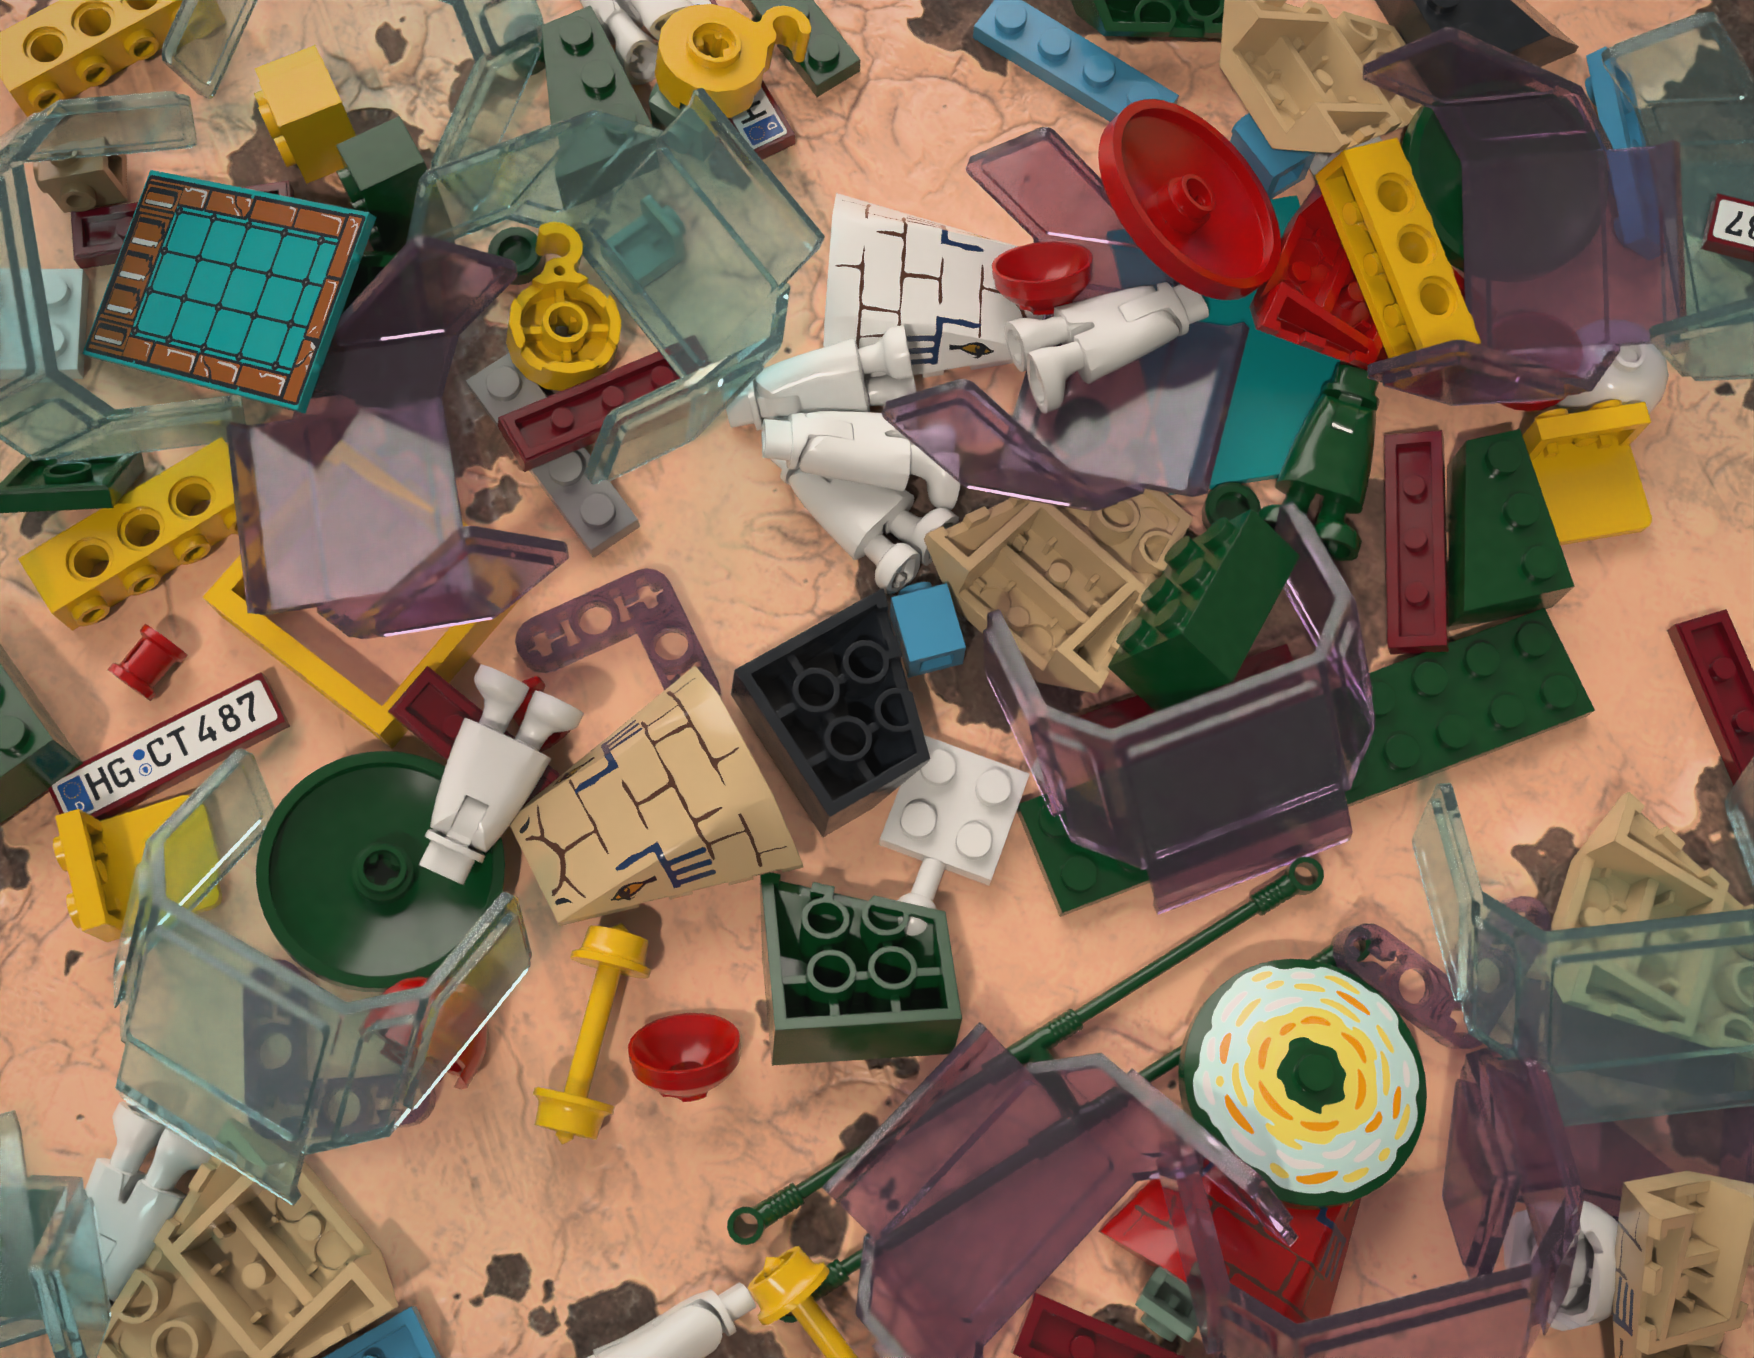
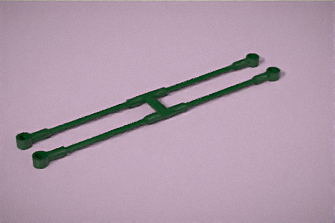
[727,857,1372,1323]

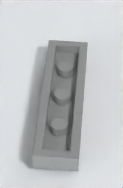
[466,353,640,558]

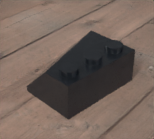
[1375,0,1579,91]
[731,588,930,837]

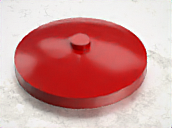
[1098,99,1281,300]

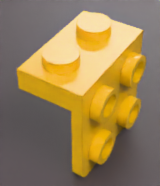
[1522,400,1652,545]
[53,795,222,943]

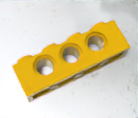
[0,0,216,120]
[1315,137,1481,378]
[18,437,272,631]

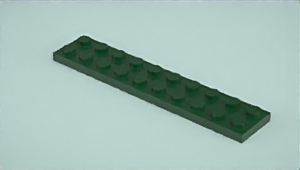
[1017,608,1595,917]

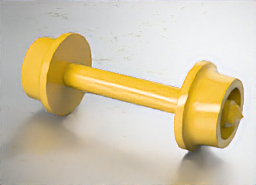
[533,923,651,1145]
[748,1246,858,1358]

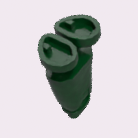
[1257,365,1380,561]

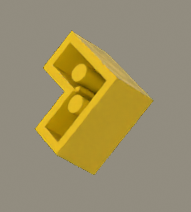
[254,45,356,184]

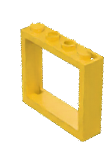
[202,442,526,749]

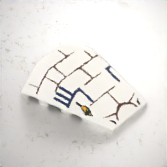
[823,193,1045,380]

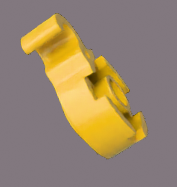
[655,4,811,120]
[506,221,622,391]

